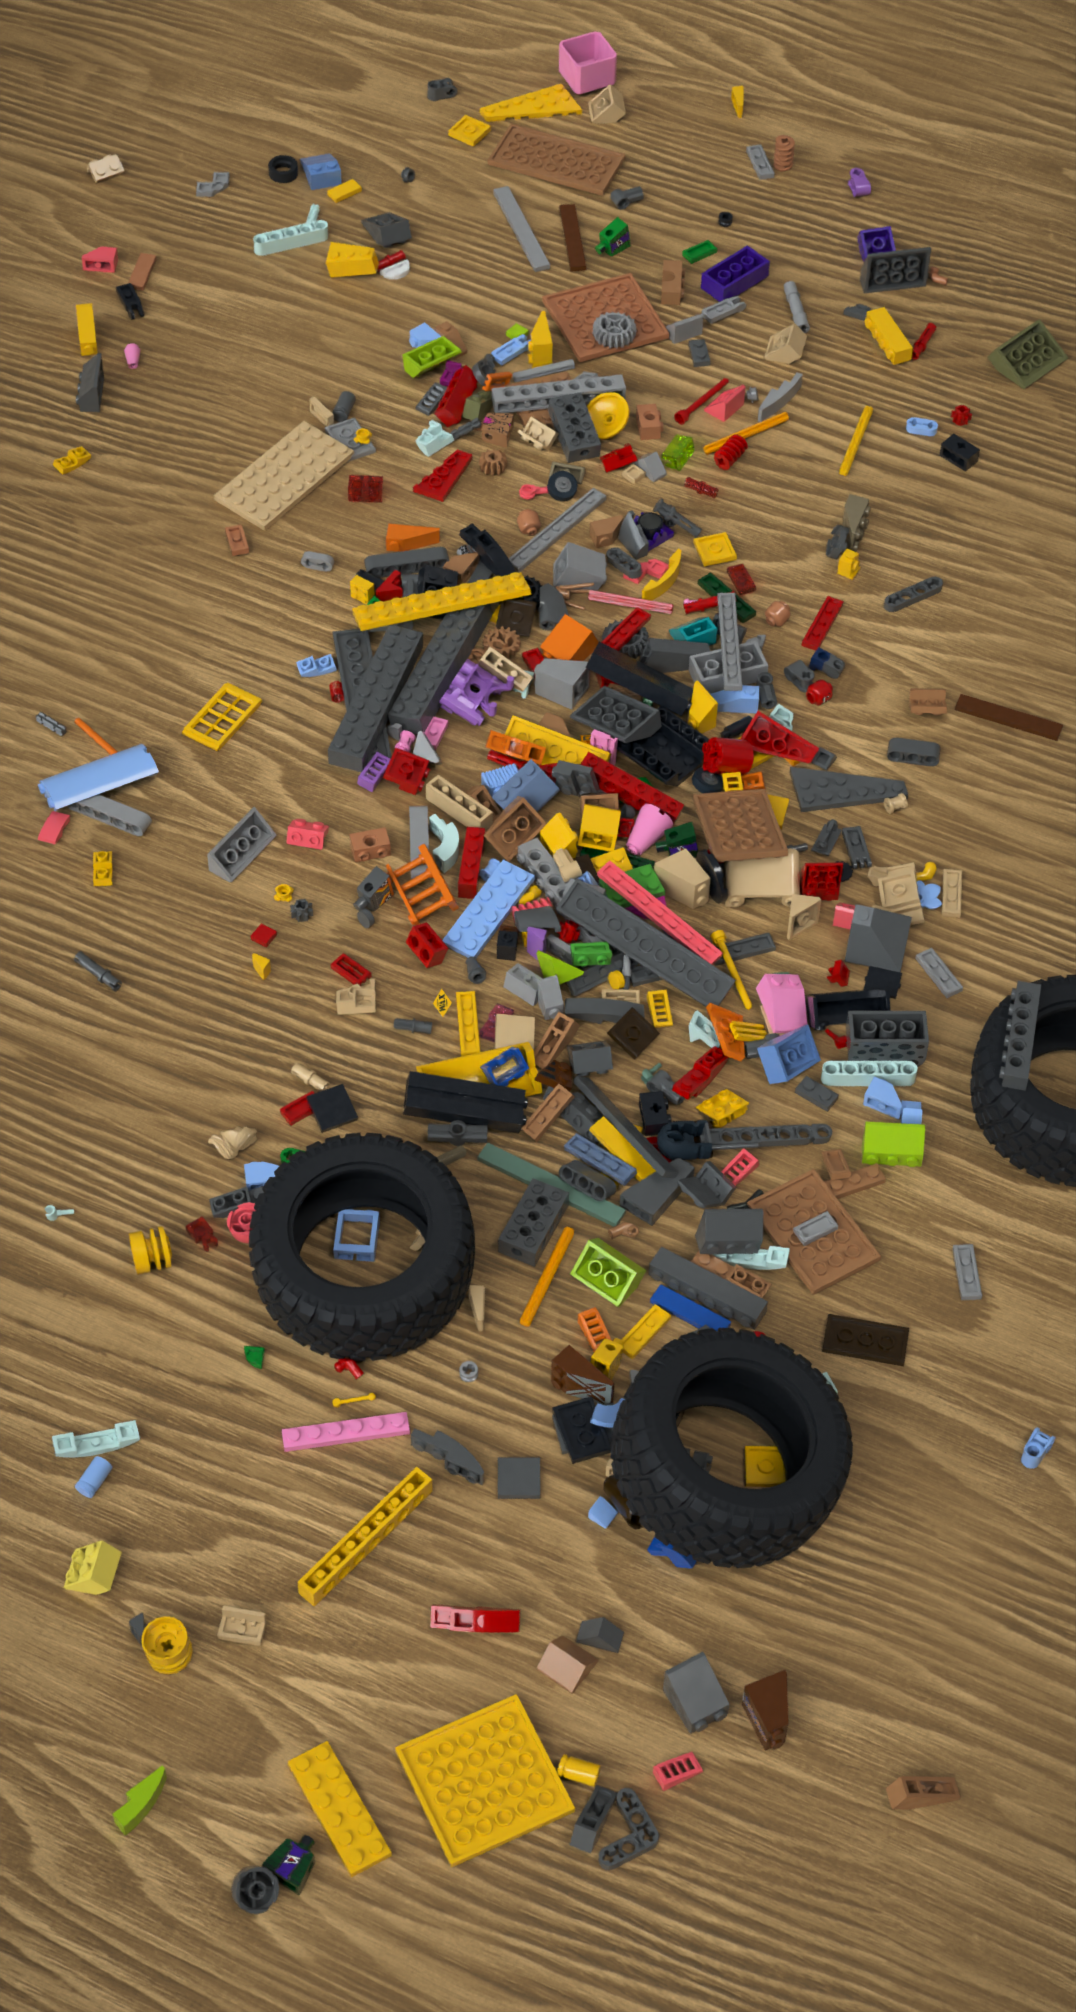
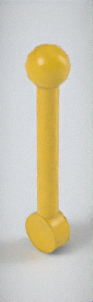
[332,1393,376,1408]

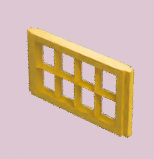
[182,682,263,751]

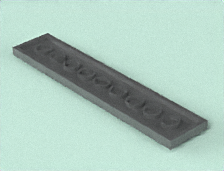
[333,629,392,766]
[556,878,736,1007]

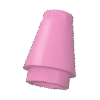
[124,343,141,369]

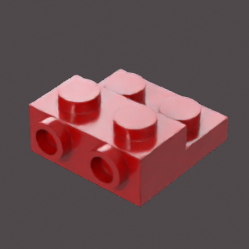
[383,748,430,795]

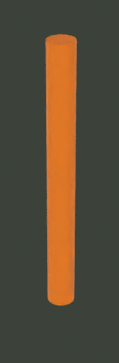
[74,717,118,755]

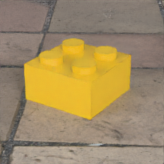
[350,575,375,604]

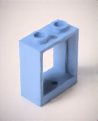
[333,1208,380,1262]

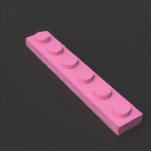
[282,1412,410,1452]

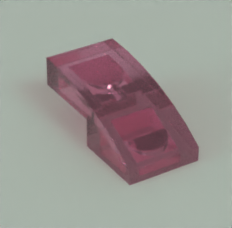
[479,1003,514,1042]

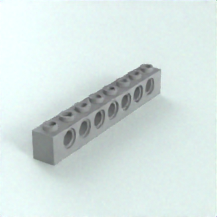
[492,374,626,413]
[516,838,614,950]

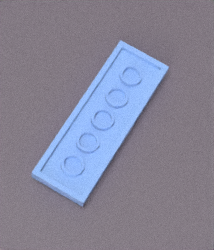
[442,860,535,958]

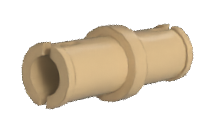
[291,1062,330,1091]

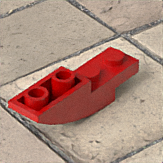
[672,1046,729,1100]
[430,1604,521,1633]

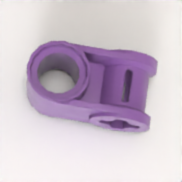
[848,168,871,197]

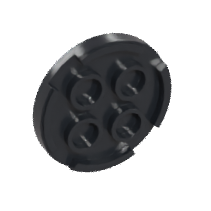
[697,849,728,904]

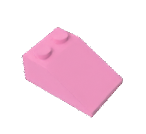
[756,974,808,1033]

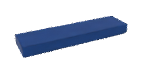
[650,1284,731,1331]

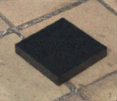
[306,1084,358,1133]

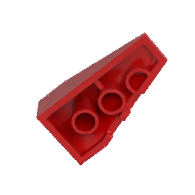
[740,711,819,764]

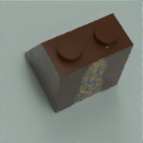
[742,1670,788,1751]

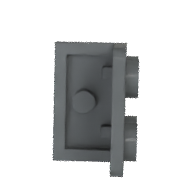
[677,1161,737,1208]

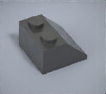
[567,1041,613,1076]

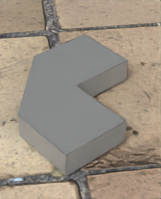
[196,172,230,197]

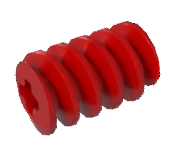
[714,435,748,470]

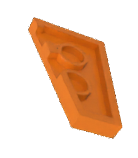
[706,1003,745,1062]

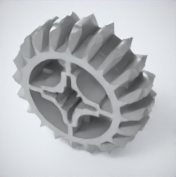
[593,311,637,349]

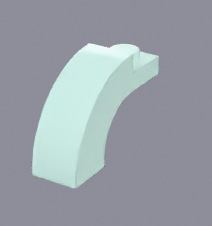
[429,814,459,873]

